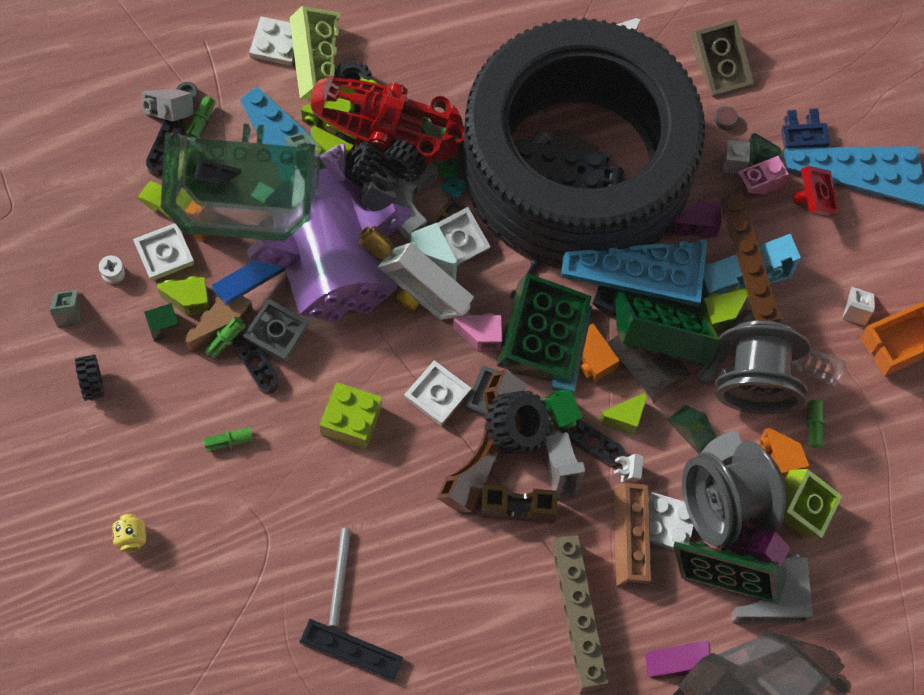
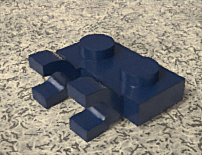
[781,108,830,150]

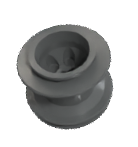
[715,321,811,414]
[682,441,787,546]

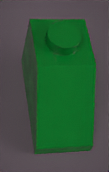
[540,390,583,429]

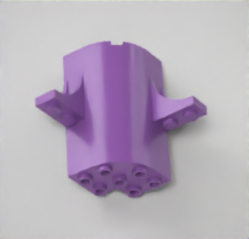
[247,169,412,322]

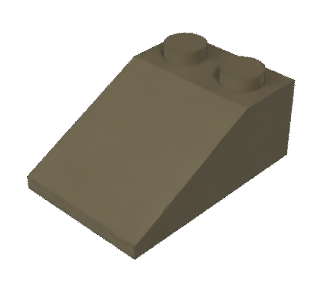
[689,19,754,96]

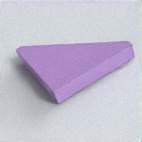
[320,144,346,182]

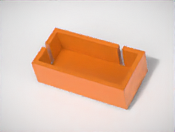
[860,301,924,377]

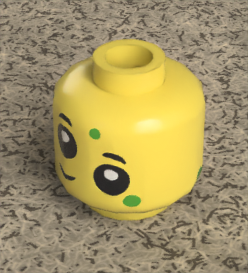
[112,514,146,553]

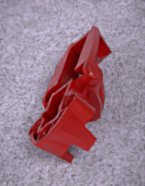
[311,76,464,164]

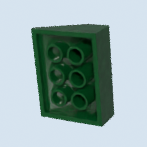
[496,273,592,382]
[615,289,721,365]
[674,541,787,604]

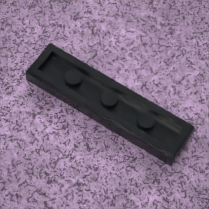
[299,619,403,682]

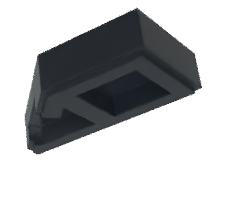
[193,158,242,188]

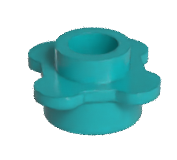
[441,175,467,199]

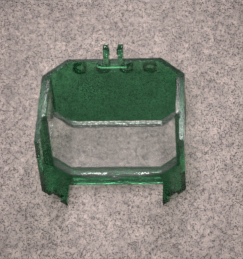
[160,123,321,242]

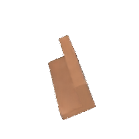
[614,482,651,586]

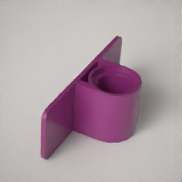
[646,641,712,677]

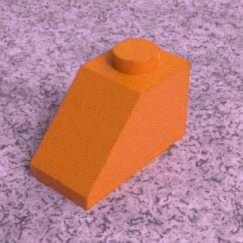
[580,323,620,383]

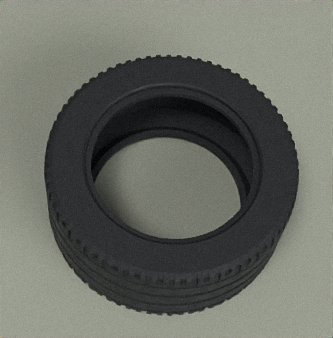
[462,18,705,267]

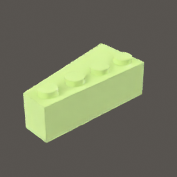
[290,6,341,100]

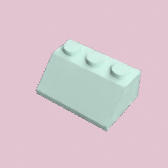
[410,223,457,281]

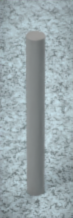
[328,528,351,628]

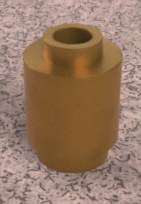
[358,226,394,260]

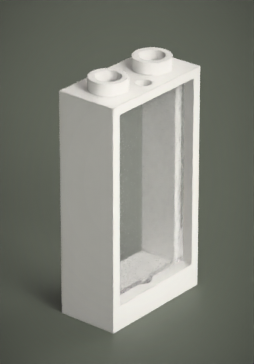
[378,243,474,320]

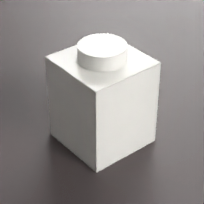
[722,140,750,174]

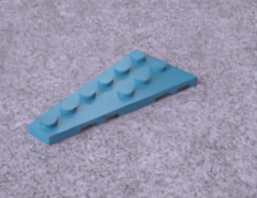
[240,86,321,183]
[784,146,924,210]
[561,239,707,306]

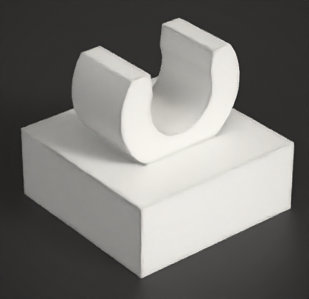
[614,454,643,483]

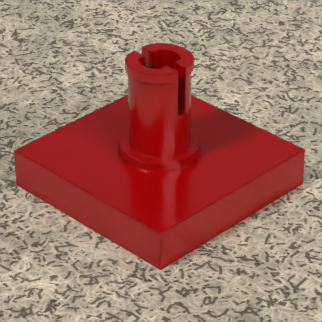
[792,166,839,217]

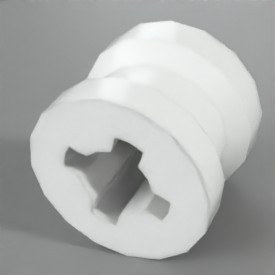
[99,255,125,284]

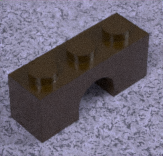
[481,485,558,523]

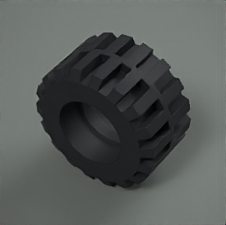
[485,390,552,454]

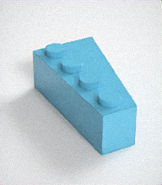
[702,234,801,299]

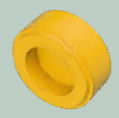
[396,290,420,311]

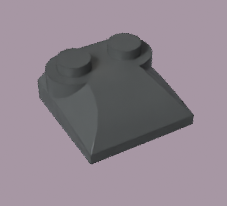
[243,298,309,362]

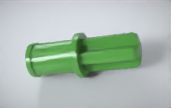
[186,96,216,140]
[205,316,246,358]
[806,400,825,448]
[204,426,253,452]

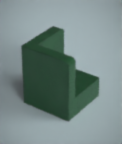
[144,303,178,341]

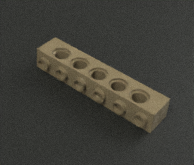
[551,535,608,693]

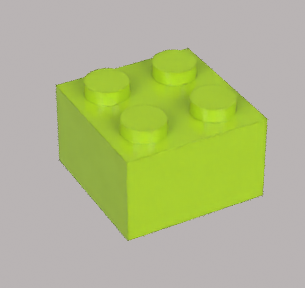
[319,382,382,450]
[782,469,842,538]

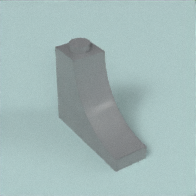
[542,431,585,498]
[732,554,813,623]

